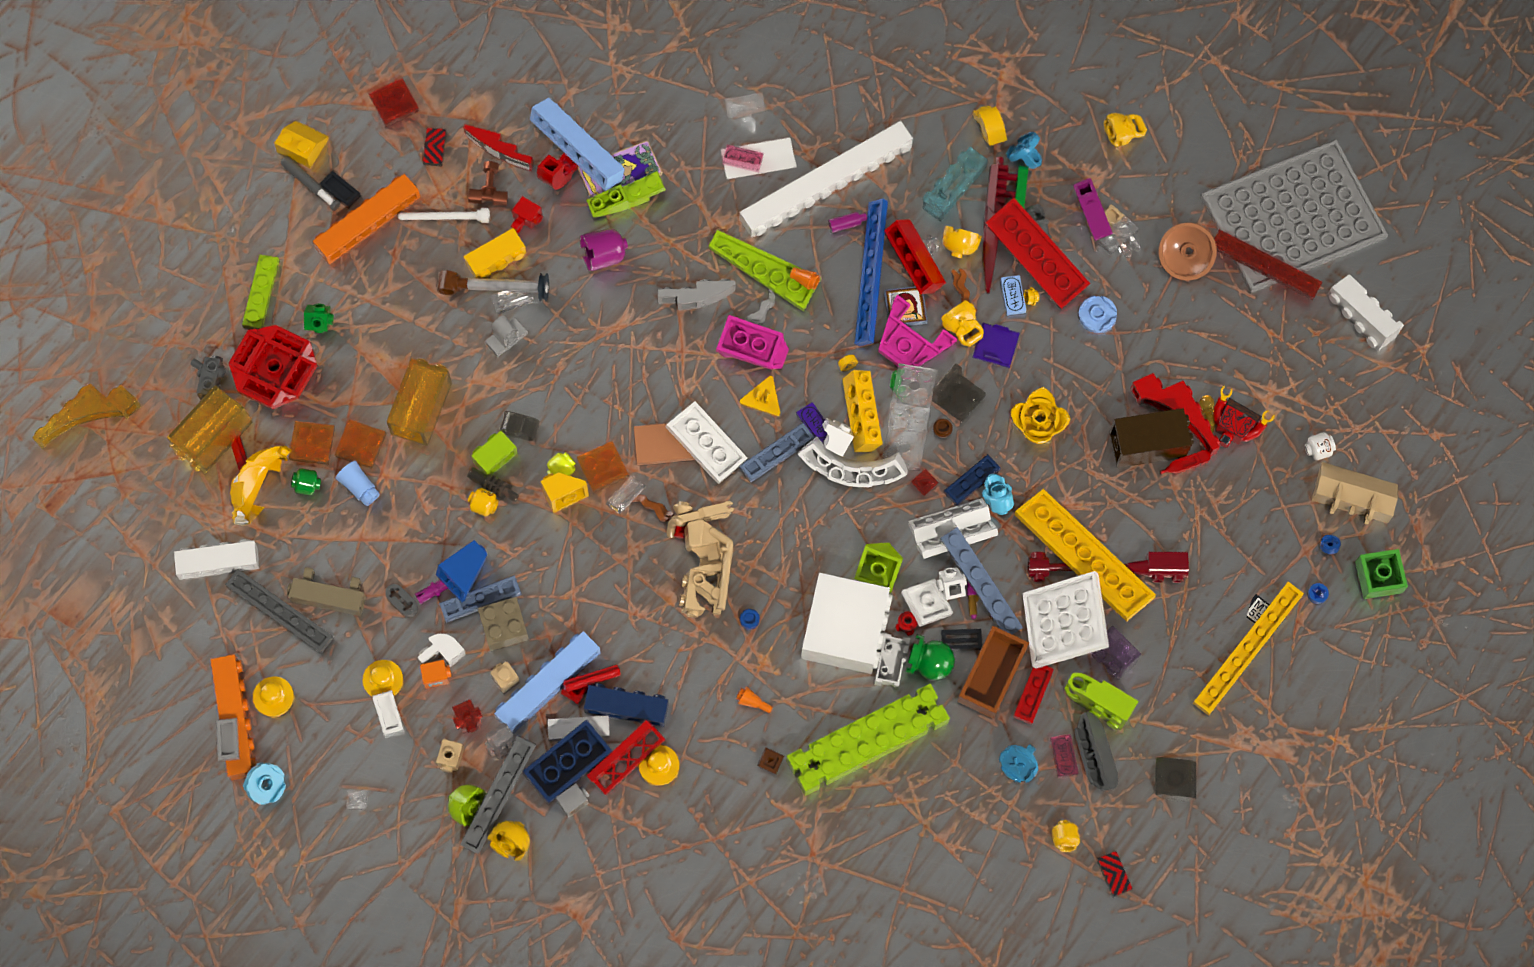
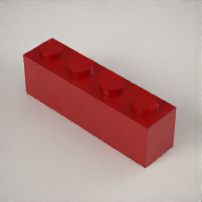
[884,219,946,294]

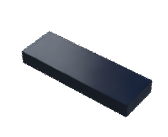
[944,454,1001,506]

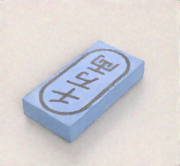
[1000,275,1026,316]

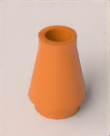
[790,267,820,290]

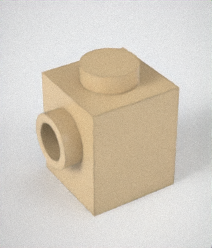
[490,661,520,694]
[436,739,464,773]

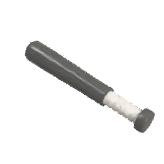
[281,156,341,211]

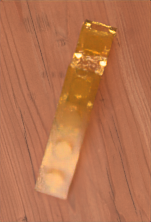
[32,383,141,449]

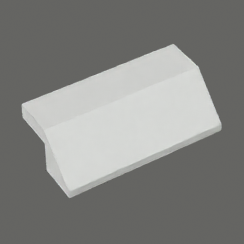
[908,498,998,559]

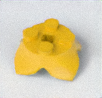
[1010,387,1071,444]

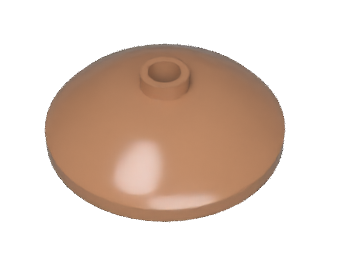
[1159,223,1217,280]

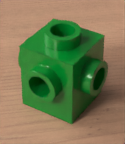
[304,303,334,333]

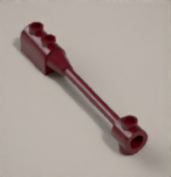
[1027,552,1189,583]

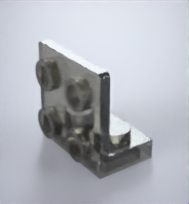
[931,363,986,422]

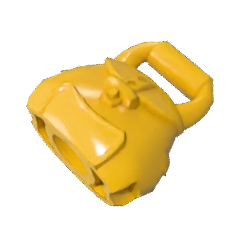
[1104,113,1147,147]
[941,300,984,347]

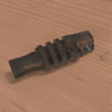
[467,467,519,502]

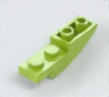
[587,171,666,217]

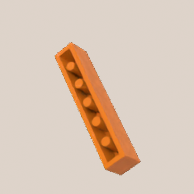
[313,174,420,265]
[211,654,257,780]

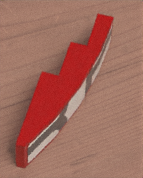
[463,124,534,171]

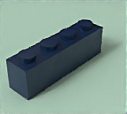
[584,684,669,727]

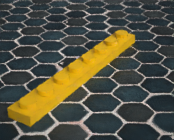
[1193,582,1304,716]

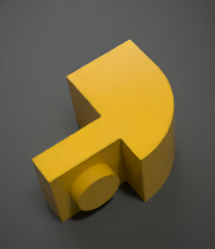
[973,106,1007,146]

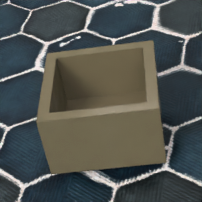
[478,597,529,651]

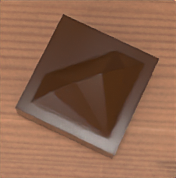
[757,747,784,774]

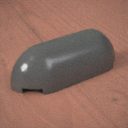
[1075,712,1118,791]

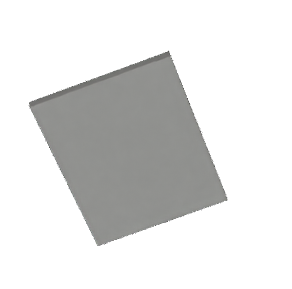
[1200,140,1388,293]

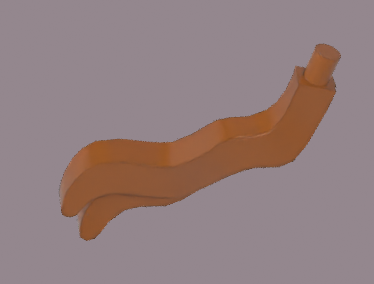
[951,268,977,311]
[627,494,675,522]

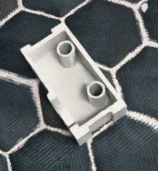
[874,633,910,689]

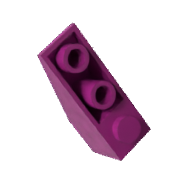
[1073,178,1113,241]

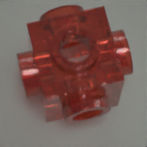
[452,699,483,734]

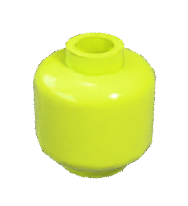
[547,452,576,476]

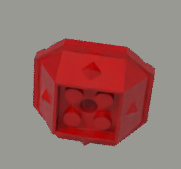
[229,325,318,410]

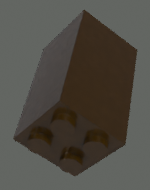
[1109,408,1194,468]

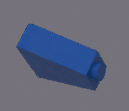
[436,540,487,602]

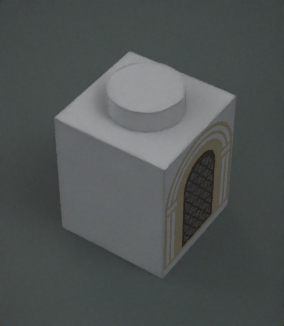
[556,783,589,818]

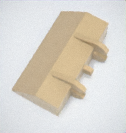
[1311,462,1398,525]

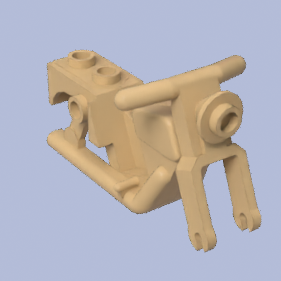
[667,501,734,618]

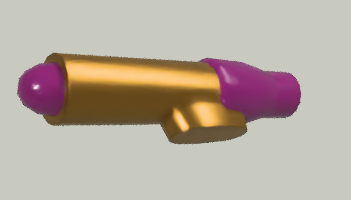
[967,581,978,619]

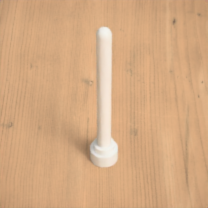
[398,208,490,223]

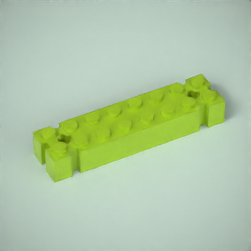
[786,683,950,796]

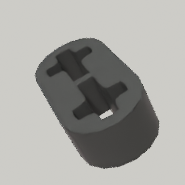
[385,584,418,618]

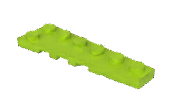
[709,230,821,311]

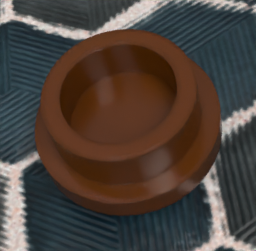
[933,419,953,438]

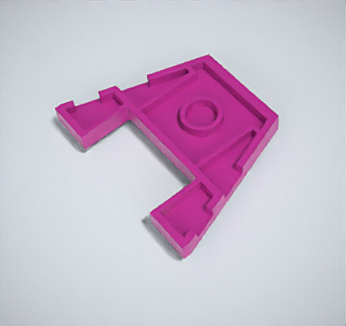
[877,295,958,374]

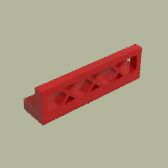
[586,720,666,795]

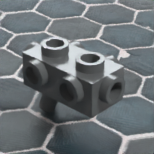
[190,356,225,404]

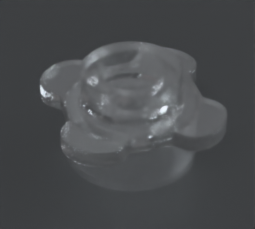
[923,234,940,256]
[346,789,368,810]

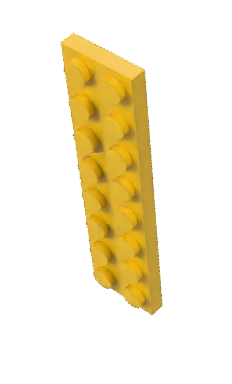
[1014,489,1156,622]

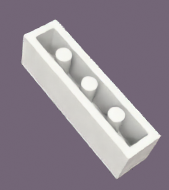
[174,539,260,580]

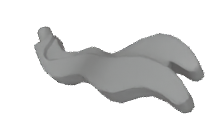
[746,290,775,325]

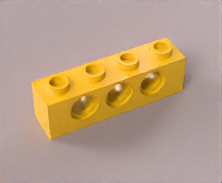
[842,370,883,452]

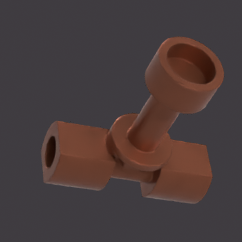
[468,161,508,206]

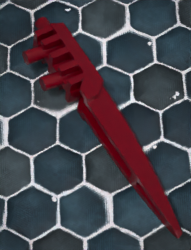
[983,157,1018,294]

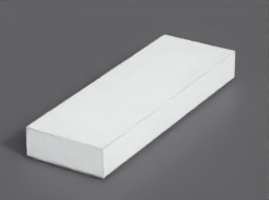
[548,716,610,740]

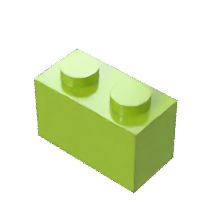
[471,431,518,478]

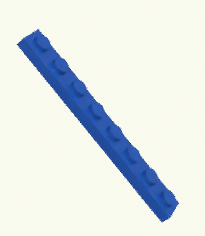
[854,199,888,346]

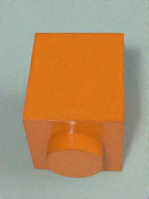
[420,660,452,689]

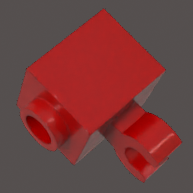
[511,196,543,234]

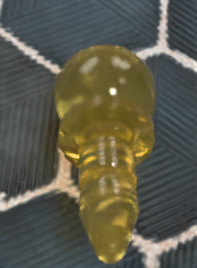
[1199,395,1215,433]

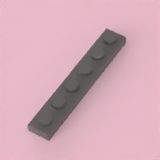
[225,569,333,654]
[460,735,536,854]

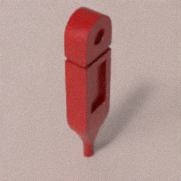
[1160,450,1211,474]

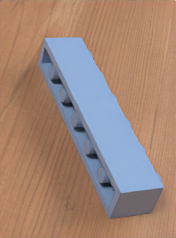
[530,98,625,191]
[494,631,601,735]

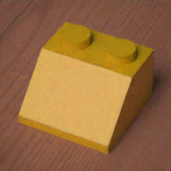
[274,121,329,169]
[541,472,589,513]

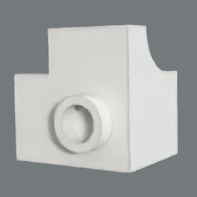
[823,418,854,457]

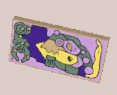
[578,140,662,198]

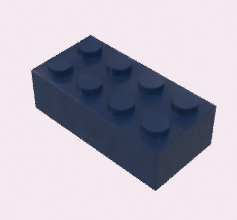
[522,719,612,805]

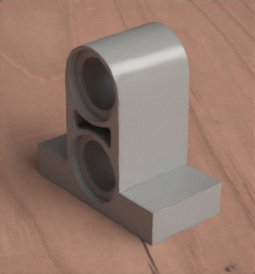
[485,315,528,357]

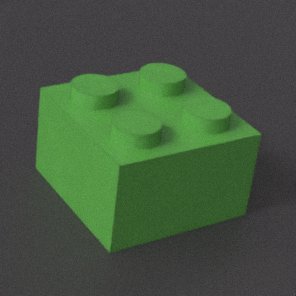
[1355,549,1408,599]

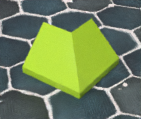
[854,542,903,593]

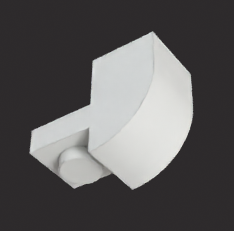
[417,634,466,667]

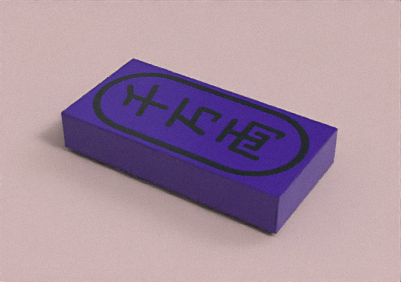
[796,402,827,442]

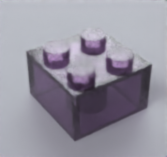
[1091,625,1141,679]

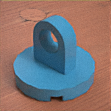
[1006,132,1042,169]
[999,744,1038,783]

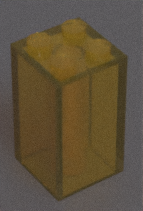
[386,358,452,446]
[167,385,253,474]

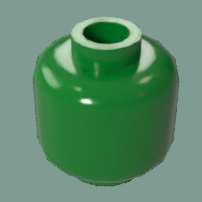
[291,468,321,495]

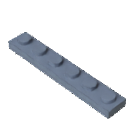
[940,527,1023,635]

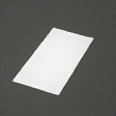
[721,138,796,179]

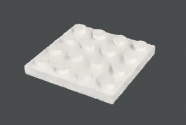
[1023,571,1109,669]

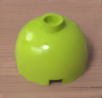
[448,784,487,826]

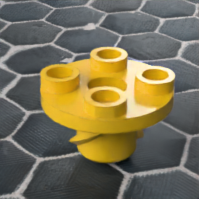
[362,660,403,697]
[253,676,295,718]
[639,745,679,786]

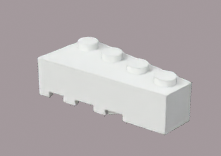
[1328,274,1404,352]

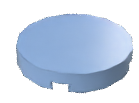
[1078,296,1117,333]

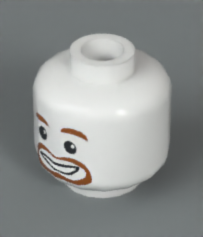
[1305,432,1336,460]

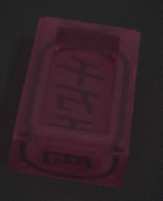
[722,145,764,173]
[1050,734,1079,778]

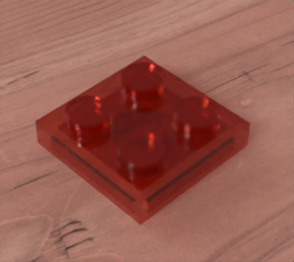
[369,78,420,127]

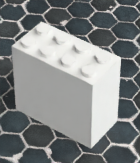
[801,573,893,674]

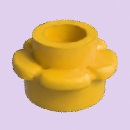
[1023,287,1039,306]

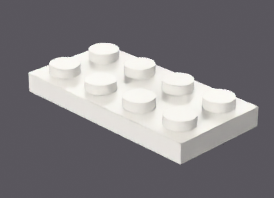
[666,401,748,484]

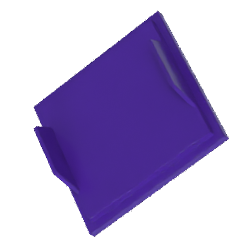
[972,323,1020,368]

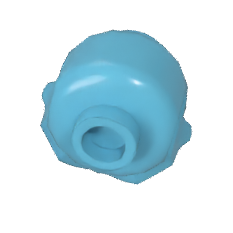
[982,474,1014,515]

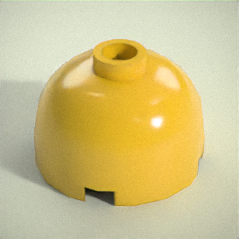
[942,226,982,258]
[487,821,530,861]

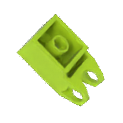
[1064,673,1139,730]

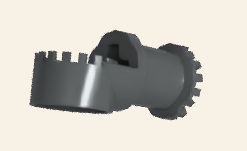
[1026,204,1052,238]

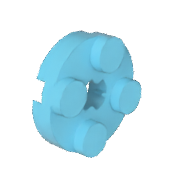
[243,762,286,804]

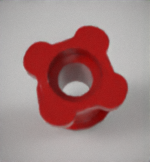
[895,611,918,636]

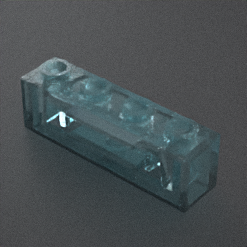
[922,147,988,221]

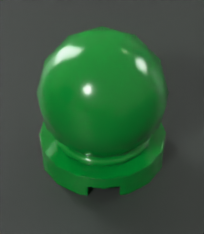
[905,634,955,680]

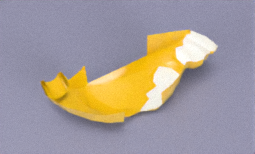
[230,446,292,526]

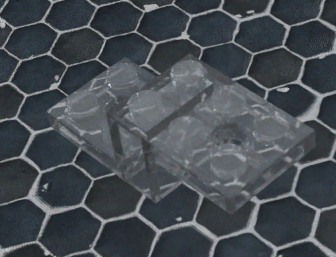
[882,363,937,471]

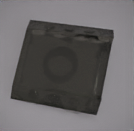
[1154,757,1196,801]

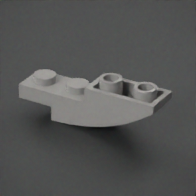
[658,279,735,310]

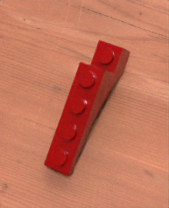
[1130,373,1220,456]

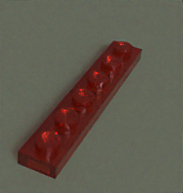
[1214,229,1323,300]

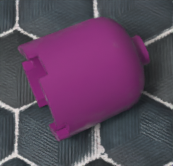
[580,229,628,271]

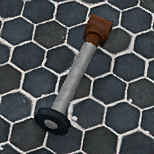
[437,270,549,301]

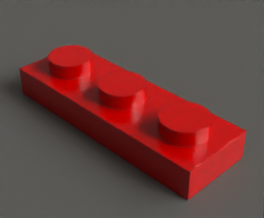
[1013,666,1054,725]

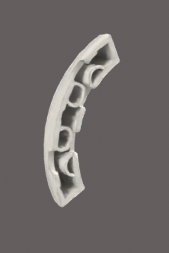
[798,437,908,487]

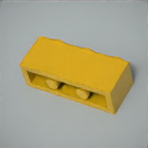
[464,228,526,279]

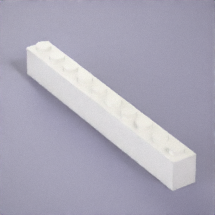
[740,121,913,237]

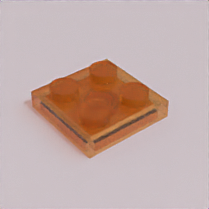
[334,419,386,469]
[289,421,335,465]
[577,441,629,493]

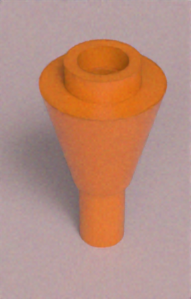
[736,686,773,713]

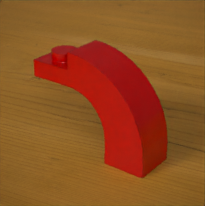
[537,153,579,190]

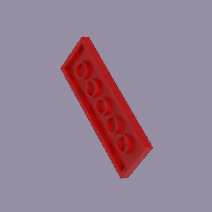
[985,198,1091,309]

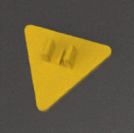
[740,376,780,416]

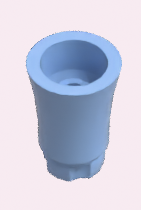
[335,461,380,506]

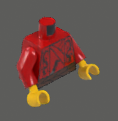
[1213,385,1275,448]

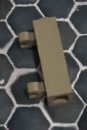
[287,567,366,616]

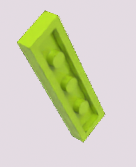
[242,254,280,329]

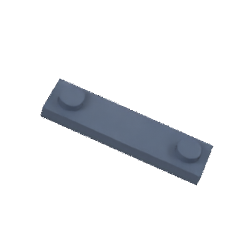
[739,423,814,483]
[439,575,522,623]

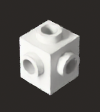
[936,567,967,600]

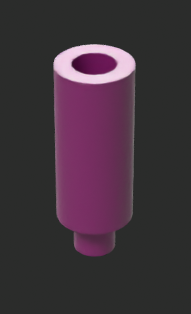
[828,212,867,233]

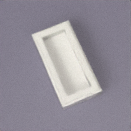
[372,690,404,735]

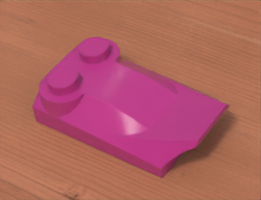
[716,315,789,370]

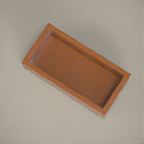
[957,626,1029,719]

